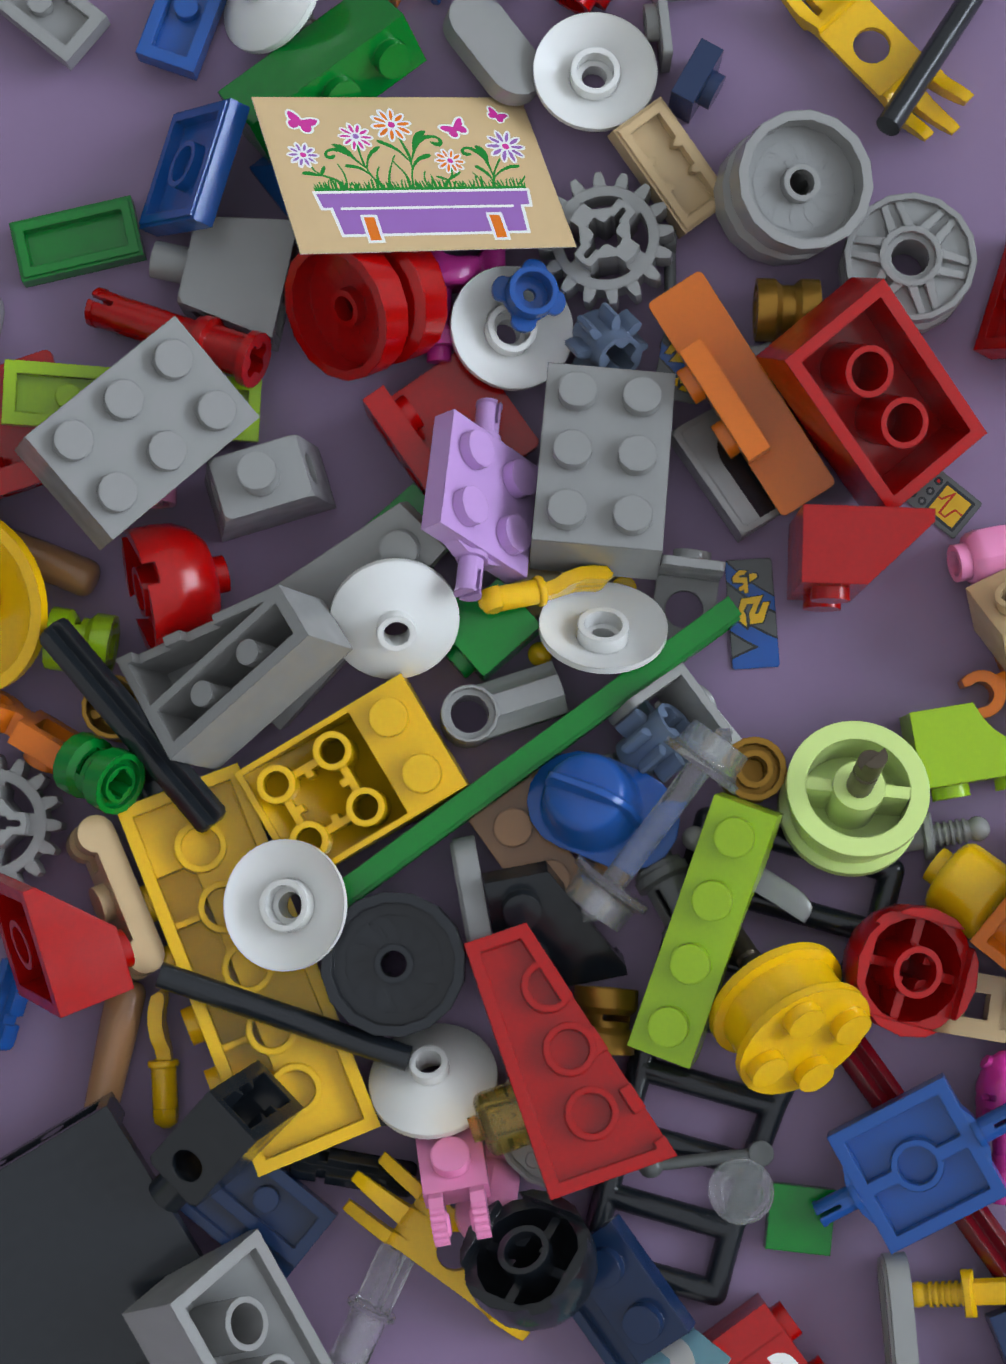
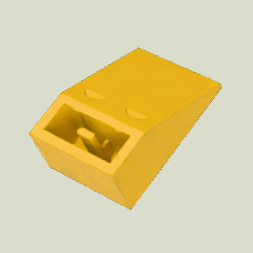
[234,673,471,865]

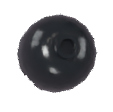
[460,1189,598,1331]

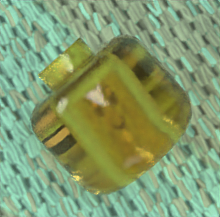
[466,1082,531,1156]

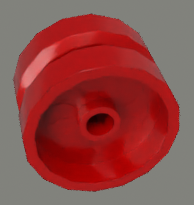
[284,251,448,381]

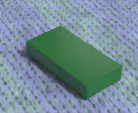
[9,195,147,288]

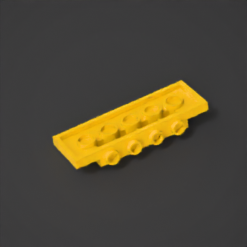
[117,762,381,1177]

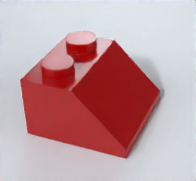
[787,504,936,612]
[0,873,135,1018]

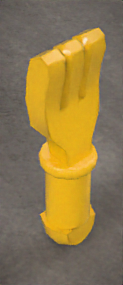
[478,565,613,614]
[147,989,180,1129]

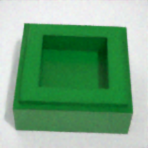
[763,1181,836,1256]

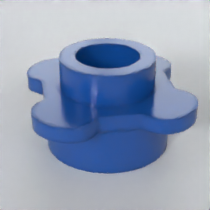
[491,259,566,333]

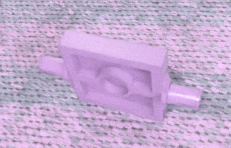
[421,398,538,602]

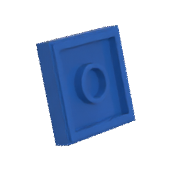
[139,98,250,237]

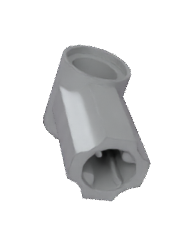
[440,661,569,749]

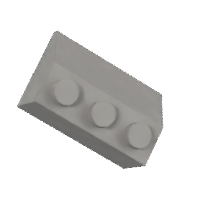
[122,1229,333,1364]

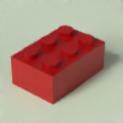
[755,277,987,507]

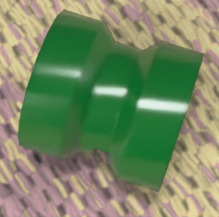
[53,732,145,815]

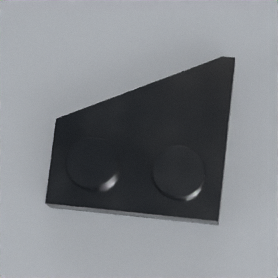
[482,861,628,986]

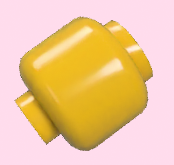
[922,843,1006,939]

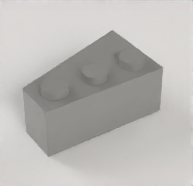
[115,584,353,770]

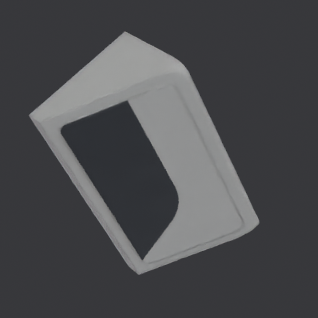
[671,408,781,543]

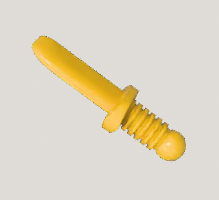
[912,1268,1006,1318]

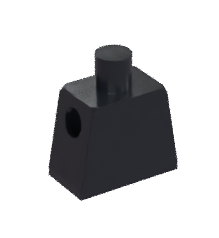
[149,1060,304,1213]

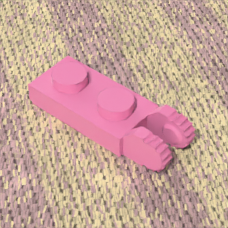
[415,1119,492,1248]

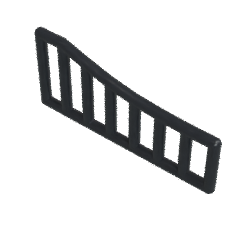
[585,807,905,1306]

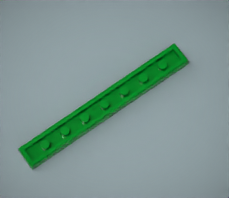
[343,596,742,909]

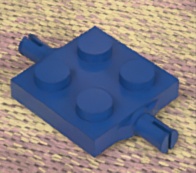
[812,1072,1006,1254]

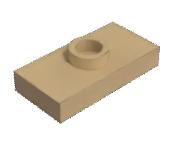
[607,96,717,239]

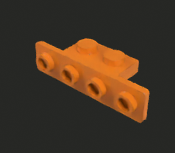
[649,272,834,516]

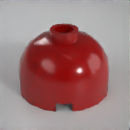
[122,523,231,650]
[842,904,979,1038]

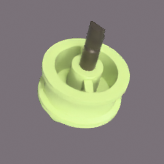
[777,721,930,877]

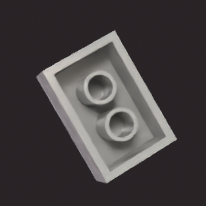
[14,316,260,550]
[529,362,676,580]

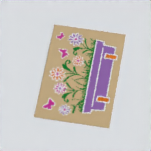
[251,97,577,255]

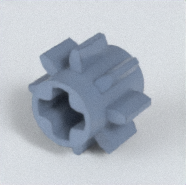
[565,302,648,370]
[615,700,695,783]

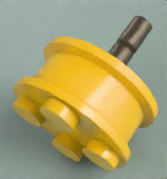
[709,926,872,1095]

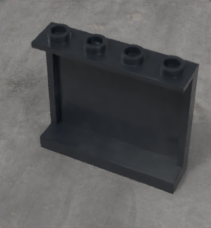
[0,1092,204,1364]

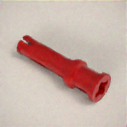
[84,287,272,388]

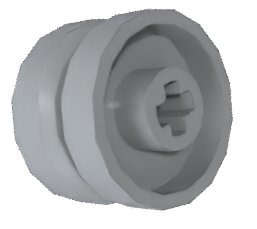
[713,109,874,266]

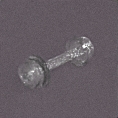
[565,718,749,932]

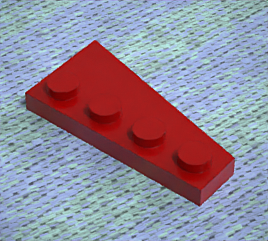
[464,923,678,1200]

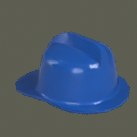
[527,751,680,871]

